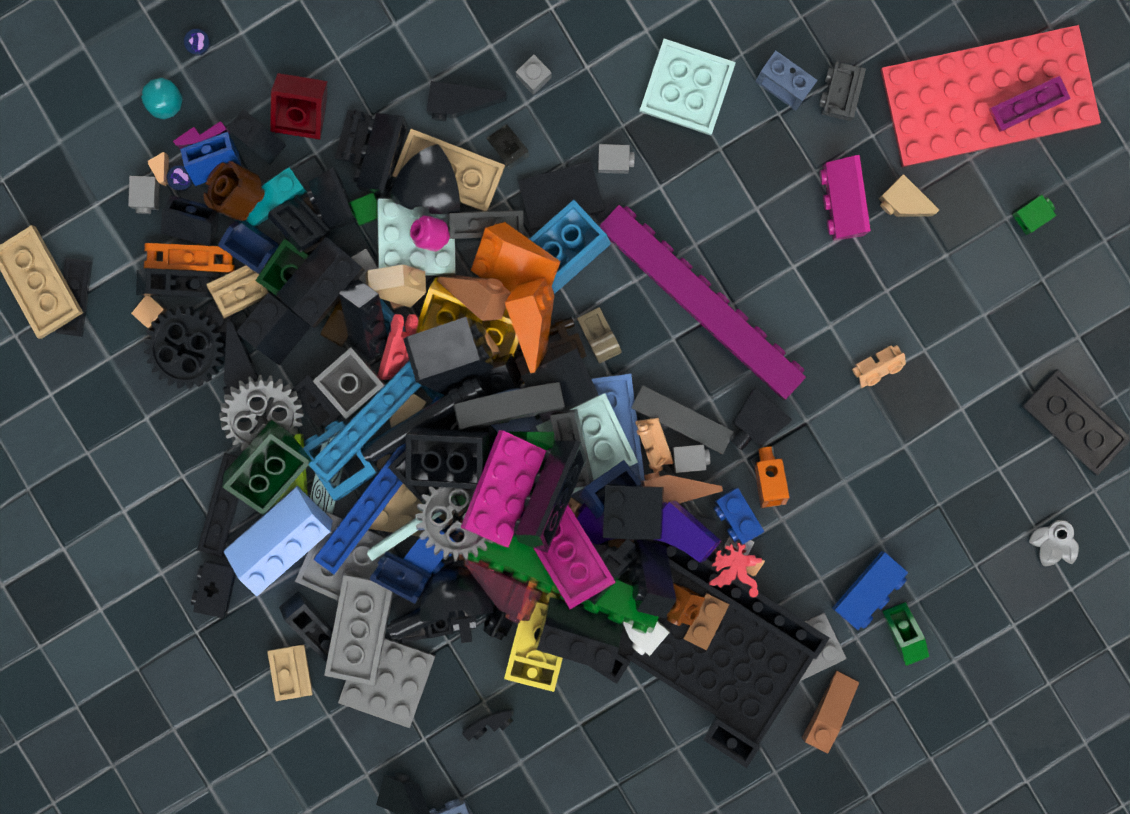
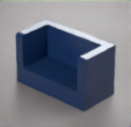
[218,220,280,274]
[579,460,642,519]

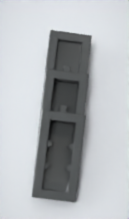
[453,382,565,430]
[631,385,734,454]

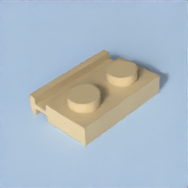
[207,266,269,318]
[267,644,313,701]

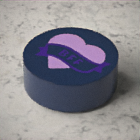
[184,29,210,56]
[167,165,193,191]

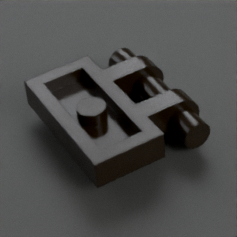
[539,317,587,367]

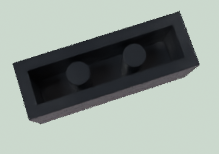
[339,279,388,360]
[629,539,676,618]

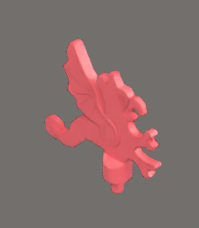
[709,543,762,598]

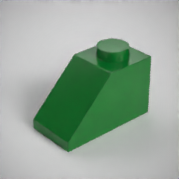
[882,602,929,666]

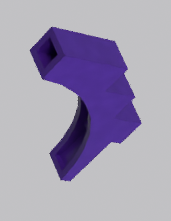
[577,501,721,563]

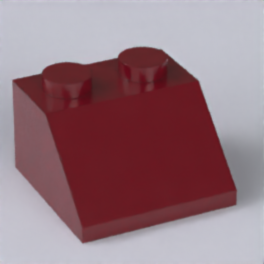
[270,73,328,140]

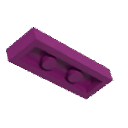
[989,76,1071,132]

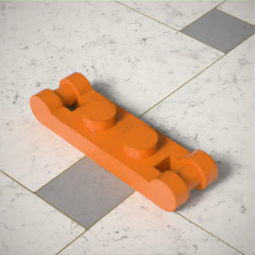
[144,243,235,273]

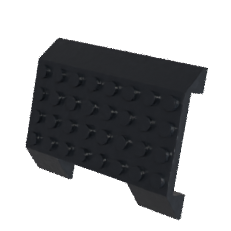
[589,539,830,768]

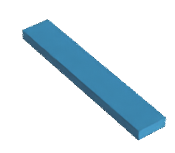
[308,360,422,483]

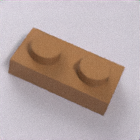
[683,593,729,650]

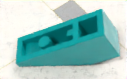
[234,167,307,227]

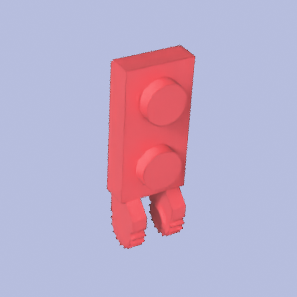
[378,314,418,380]

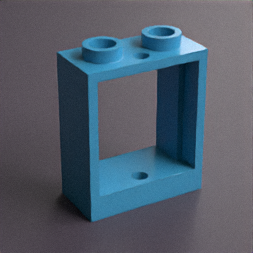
[303,420,379,501]

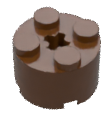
[204,161,265,221]

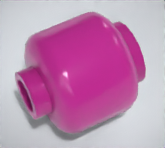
[410,216,450,252]

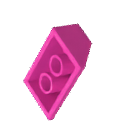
[820,155,871,241]

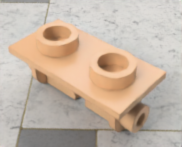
[852,345,906,388]
[635,418,674,472]

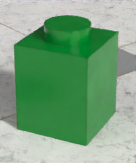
[1012,195,1057,235]

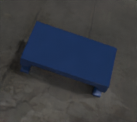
[369,551,432,604]

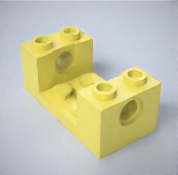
[504,581,564,692]

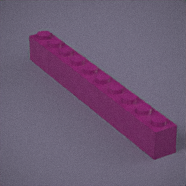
[599,205,806,400]

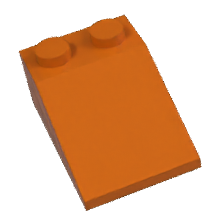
[471,222,561,293]
[505,278,554,373]

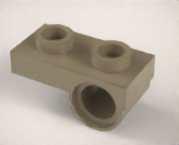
[577,307,622,364]

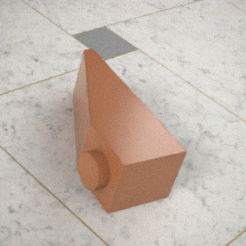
[437,275,511,321]
[641,471,723,504]
[802,671,859,754]

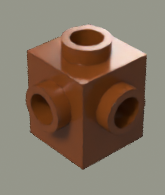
[667,583,705,626]

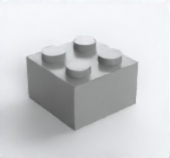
[313,347,386,420]

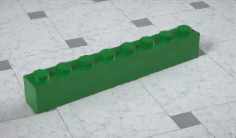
[468,536,659,634]

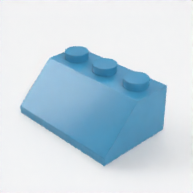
[530,200,611,294]

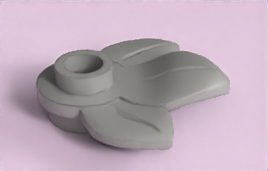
[1029,520,1079,566]

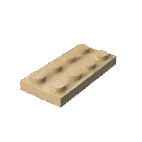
[392,129,505,211]
[0,225,83,339]

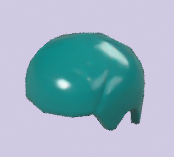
[141,78,183,119]

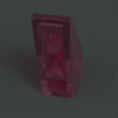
[465,560,542,623]

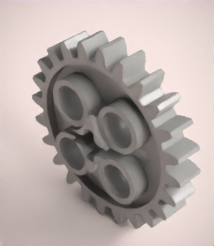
[219,375,303,451]
[415,487,493,562]

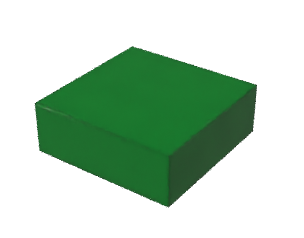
[350,193,377,226]

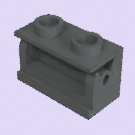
[819,61,866,122]

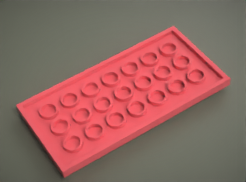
[881,25,1101,167]

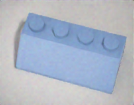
[224,486,333,596]

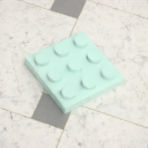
[639,39,736,135]
[377,199,455,276]
[536,393,638,493]

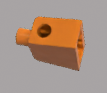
[755,447,790,508]

